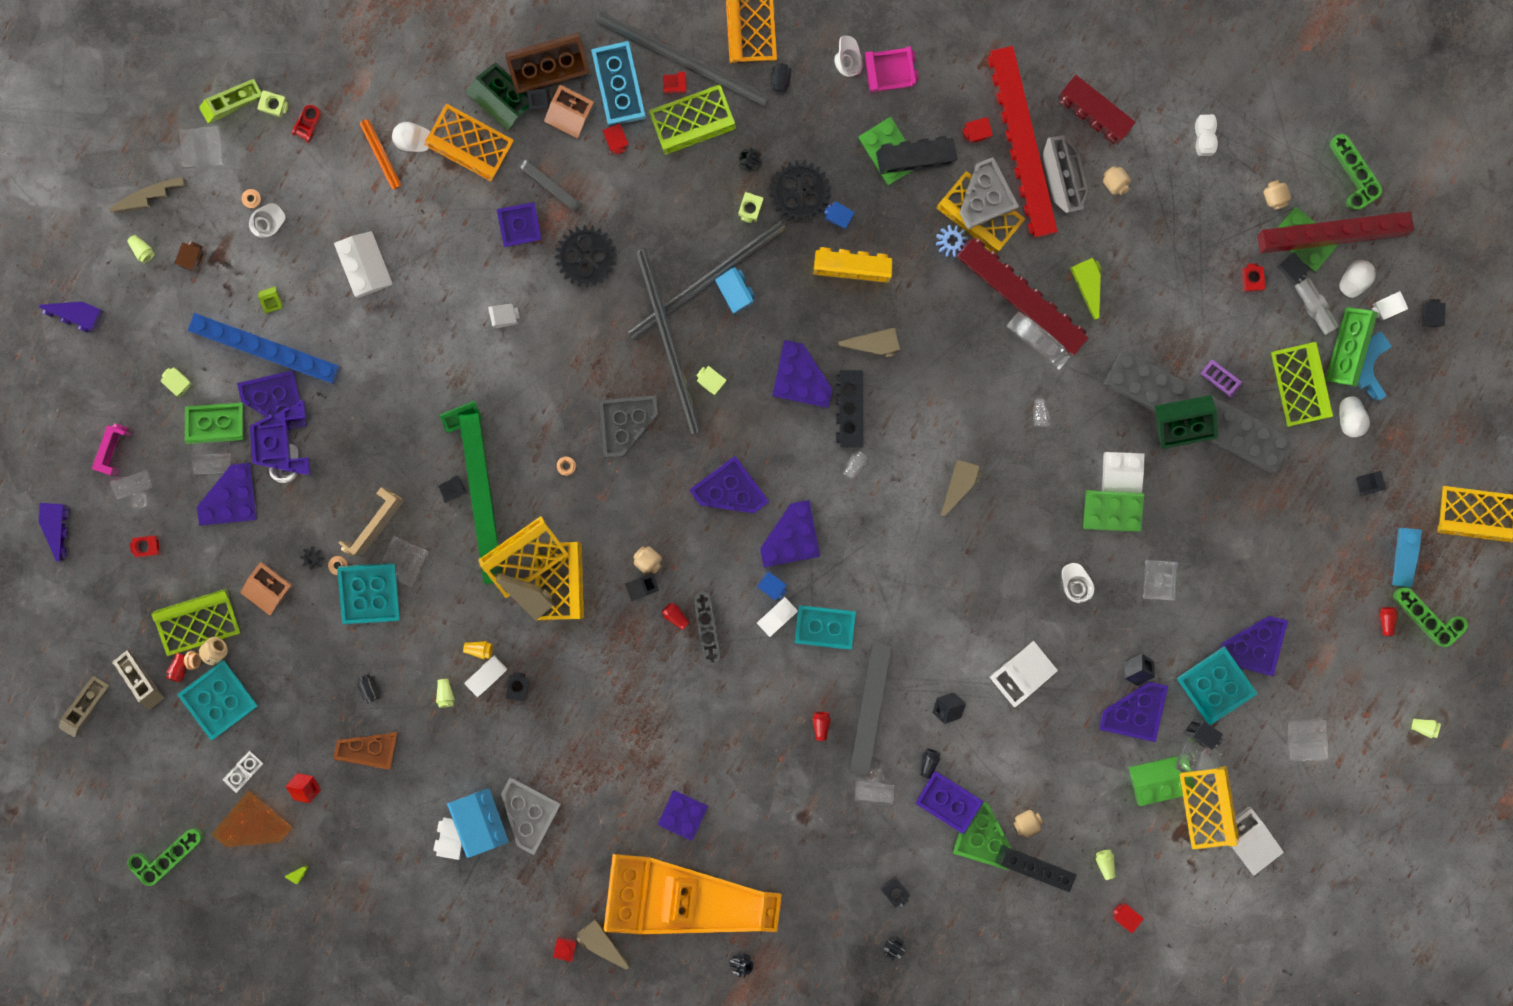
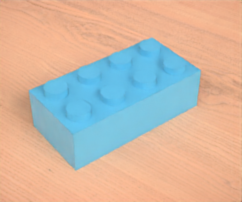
[591,41,646,127]

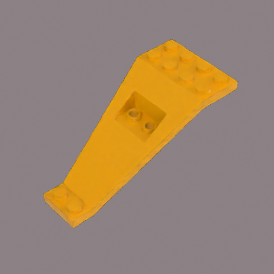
[604,854,782,934]

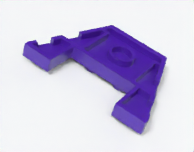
[250,401,311,476]

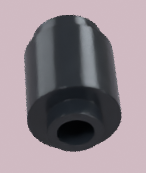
[771,63,791,92]
[357,674,381,704]

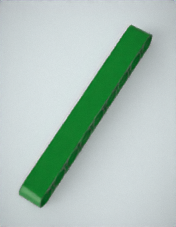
[459,413,502,585]

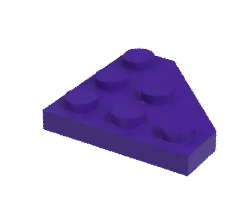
[772,340,832,408]
[237,370,307,431]
[689,456,769,513]
[197,462,257,526]
[760,500,820,567]
[1220,616,1288,677]
[1099,682,1168,742]

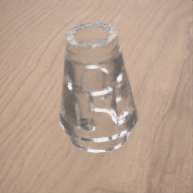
[1032,399,1051,428]
[844,449,869,479]

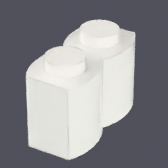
[1195,114,1218,156]
[434,817,463,860]

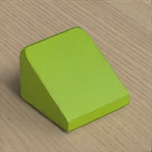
[258,286,283,314]
[285,865,309,884]

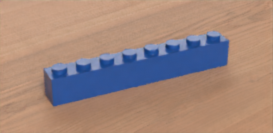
[188,313,341,385]

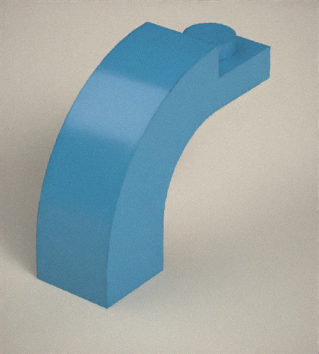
[1358,331,1392,401]

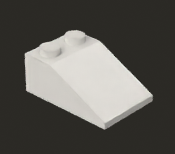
[1102,452,1144,493]

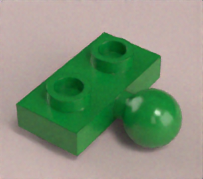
[439,400,482,438]

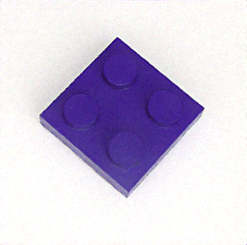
[497,202,542,248]
[657,790,708,841]

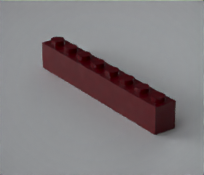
[1257,211,1414,254]
[955,238,1088,356]

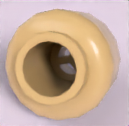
[1103,166,1132,195]
[1263,180,1291,210]
[633,547,662,575]
[199,637,228,665]
[1013,810,1043,838]

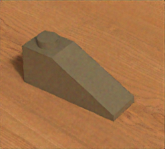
[838,327,900,358]
[940,460,982,516]
[496,573,553,621]
[113,650,164,710]
[59,676,109,738]
[576,919,630,970]

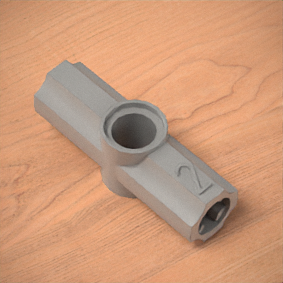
[1294,278,1339,335]

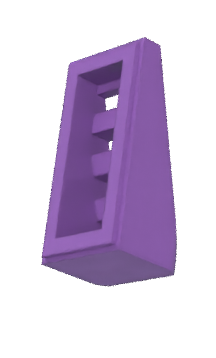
[1200,359,1243,399]

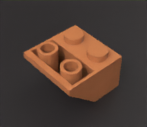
[544,85,595,139]
[240,562,294,616]

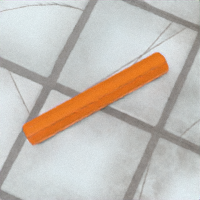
[360,119,401,190]

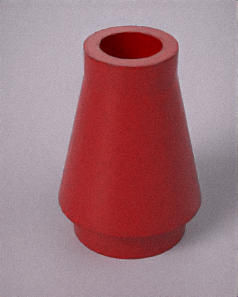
[661,602,689,630]
[1379,607,1398,636]
[166,653,186,683]
[812,712,831,741]

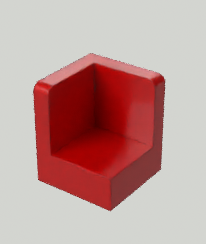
[663,72,687,94]
[286,774,321,803]

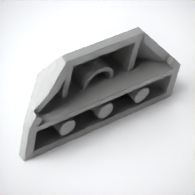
[1041,135,1088,213]

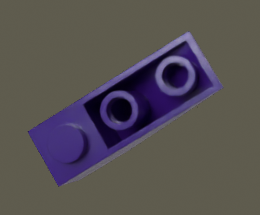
[38,302,104,333]
[39,503,69,562]

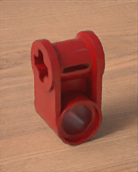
[291,105,322,143]

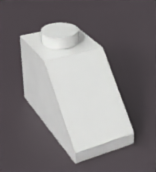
[1372,292,1408,321]
[488,304,520,329]
[757,597,798,637]

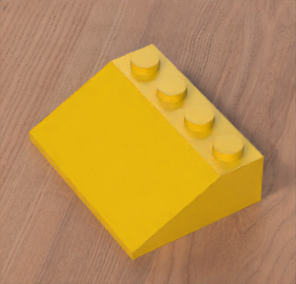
[813,247,892,283]

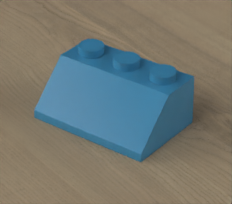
[447,788,509,858]

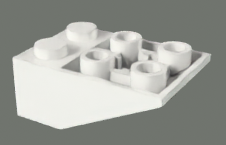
[989,641,1058,708]
[1218,807,1284,876]

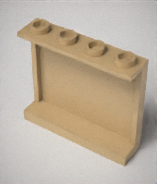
[339,487,405,556]

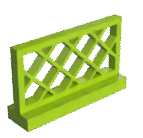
[649,84,736,155]
[1271,342,1333,427]
[151,588,241,656]

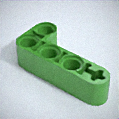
[1330,134,1382,211]
[1393,588,1468,647]
[128,828,204,886]

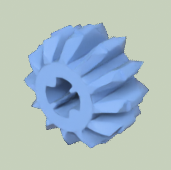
[936,225,968,258]

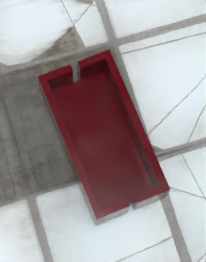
[1058,74,1136,145]

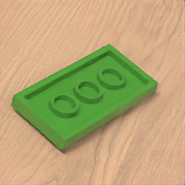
[1325,307,1378,387]

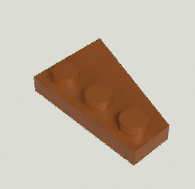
[333,732,398,770]

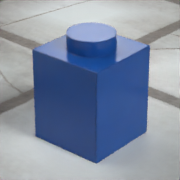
[824,201,855,231]
[757,571,788,600]

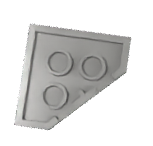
[960,157,1019,230]
[501,777,561,855]

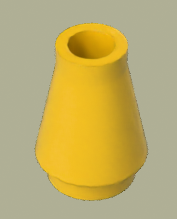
[463,641,493,660]

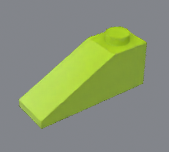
[199,79,262,124]
[1070,258,1102,321]

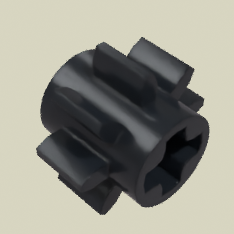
[739,147,762,173]
[300,546,325,570]
[883,936,906,961]
[730,953,754,978]

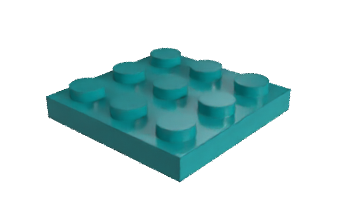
[337,563,400,624]
[1177,646,1258,725]
[177,660,258,741]

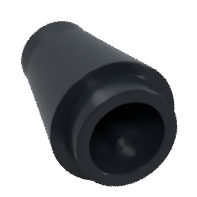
[920,748,941,779]

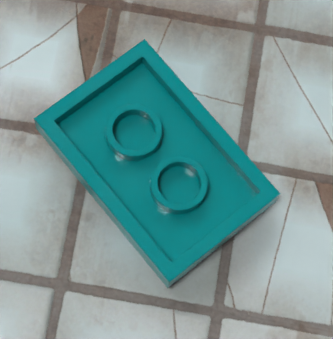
[794,605,856,650]

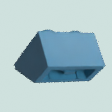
[715,267,755,315]

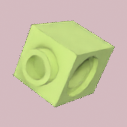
[257,91,289,118]
[738,192,764,223]
[696,366,727,396]
[161,367,193,398]

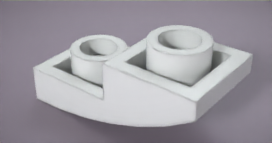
[464,655,507,697]
[222,751,263,793]

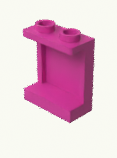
[864,46,919,93]
[92,423,132,476]

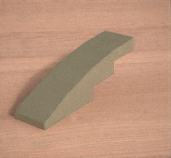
[109,177,187,214]

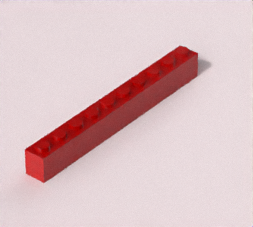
[987,46,1058,239]

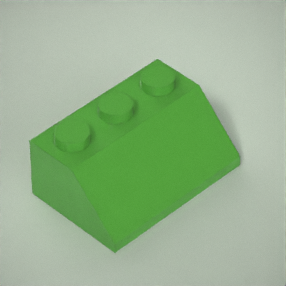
[1129,754,1196,806]

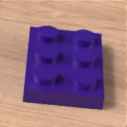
[915,771,985,834]

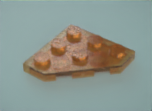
[211,790,293,847]

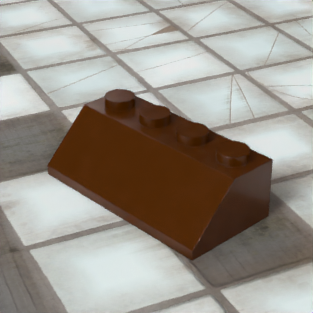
[505,32,590,94]

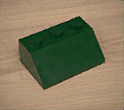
[466,62,529,131]
[1154,395,1218,449]

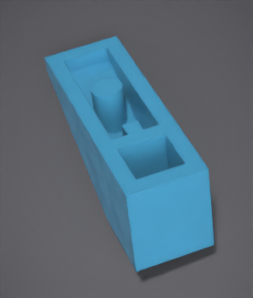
[1392,528,1422,587]

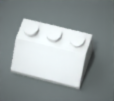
[334,231,393,299]

